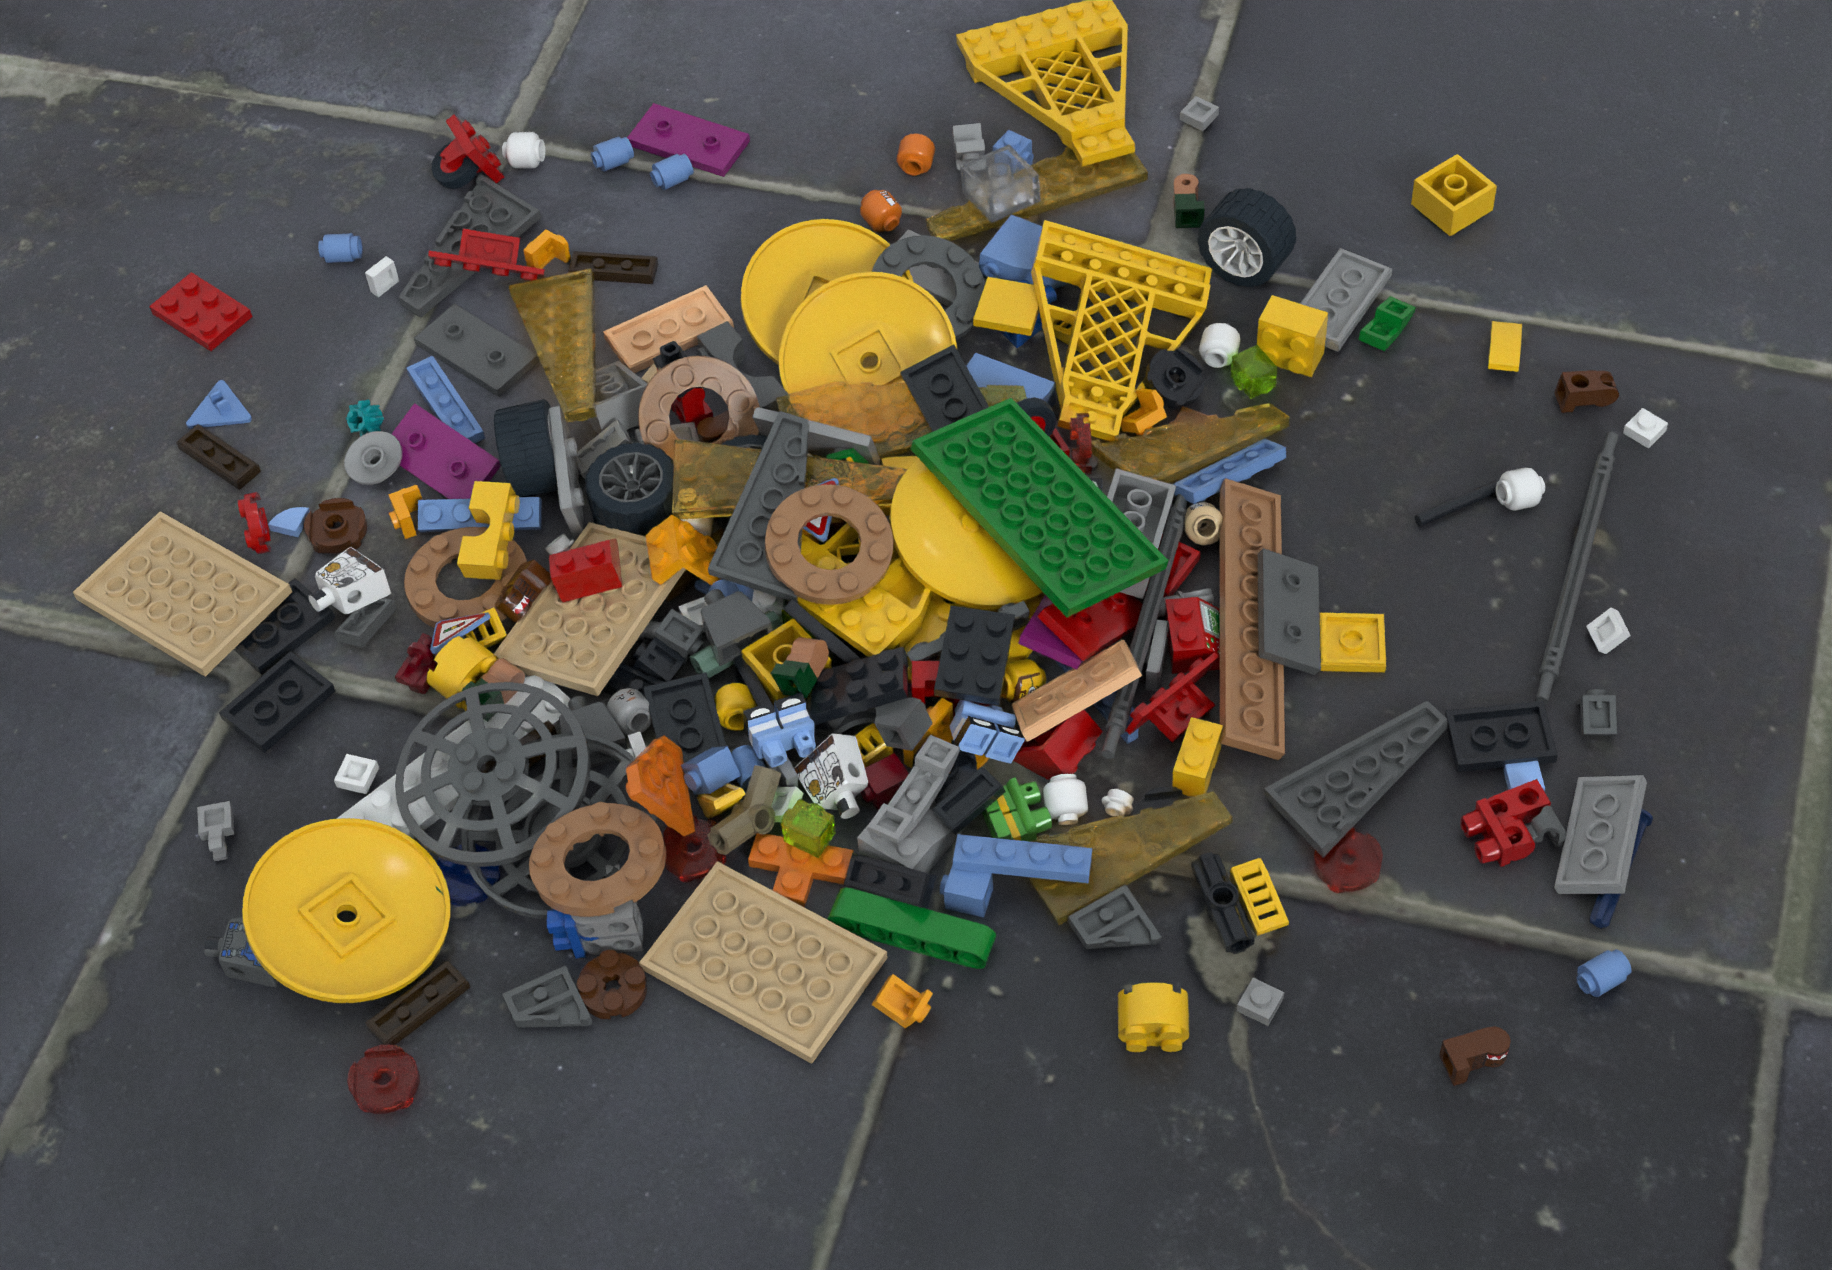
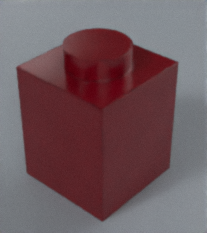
[860,753,909,811]

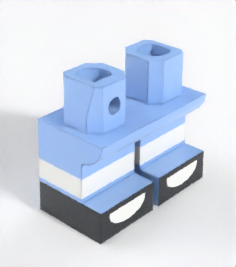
[743,692,816,768]
[949,700,1025,764]

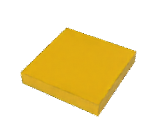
[973,277,1045,336]
[1319,613,1386,673]

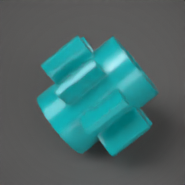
[346,400,384,437]

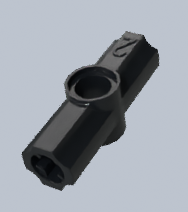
[1191,852,1255,954]

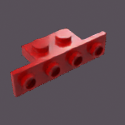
[428,229,545,281]
[1125,652,1219,743]

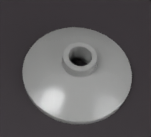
[344,431,402,485]

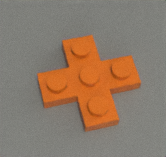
[748,810,854,907]

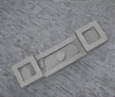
[867,735,960,844]

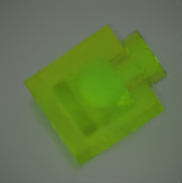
[1231,345,1277,399]
[781,799,836,858]

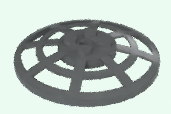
[395,682,591,867]
[461,733,659,919]

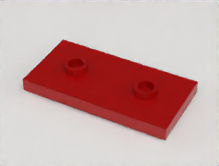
[1037,592,1143,662]

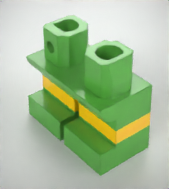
[982,777,1052,842]

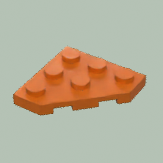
[626,735,695,836]

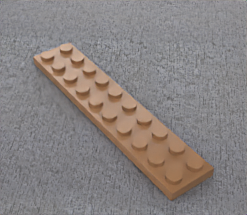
[1220,478,1285,760]

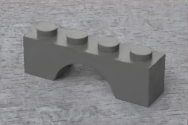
[696,321,791,414]
[806,695,933,751]

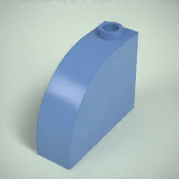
[979,214,1068,289]
[966,353,1056,408]

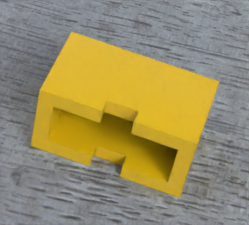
[1172,717,1223,800]

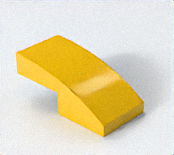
[1488,321,1522,372]

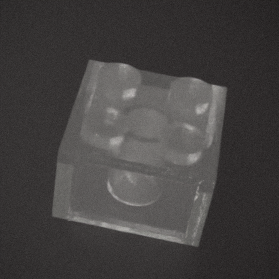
[960,144,1040,223]

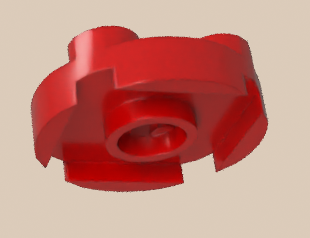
[238,492,271,554]

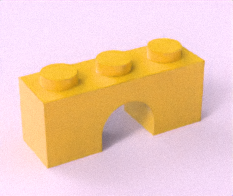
[457,481,520,580]

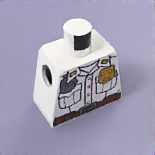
[309,547,391,614]
[794,734,868,819]

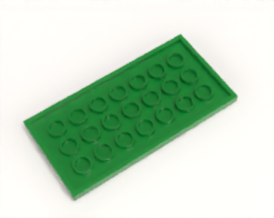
[911,398,1169,617]

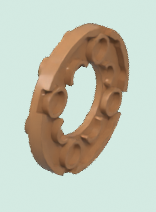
[638,356,760,478]
[765,485,893,605]
[404,527,527,629]
[529,802,666,917]

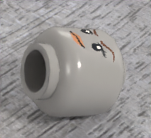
[607,688,652,735]

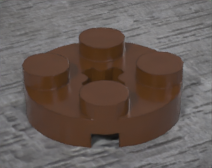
[304,498,367,553]
[576,950,647,1019]

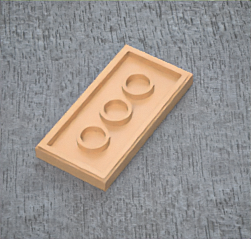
[603,285,734,373]
[1012,640,1142,742]

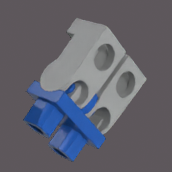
[547,900,643,958]

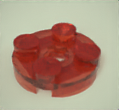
[1069,412,1092,475]
[663,816,727,882]
[1313,828,1383,893]
[347,1044,420,1114]

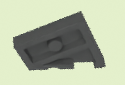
[1067,884,1162,949]
[502,965,593,1028]

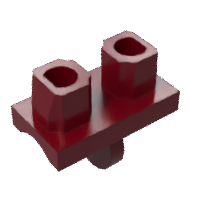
[395,633,439,694]

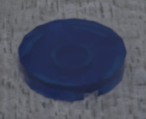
[435,844,500,907]

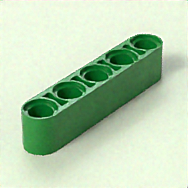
[827,887,996,969]

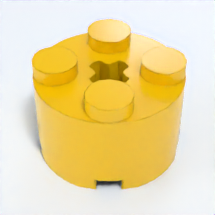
[427,634,499,711]
[1118,983,1189,1052]

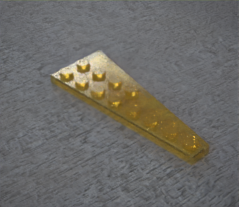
[926,147,1148,241]
[509,269,597,423]
[672,439,907,520]

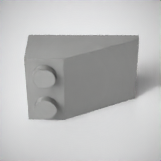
[565,361,648,434]
[857,800,967,873]

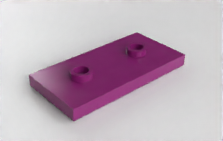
[627,103,750,177]
[392,403,501,499]
[1018,595,1082,670]

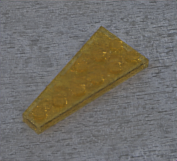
[1089,403,1290,483]
[1027,791,1233,925]

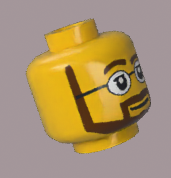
[1001,659,1046,703]

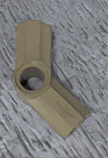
[707,765,781,855]

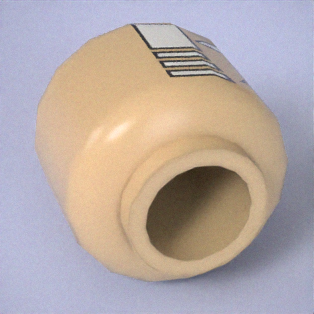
[1183,502,1223,546]

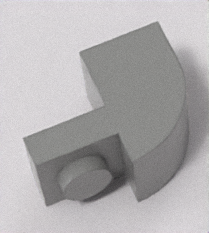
[952,123,985,171]

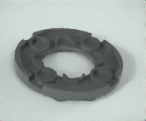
[872,235,985,340]

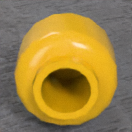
[714,683,757,731]

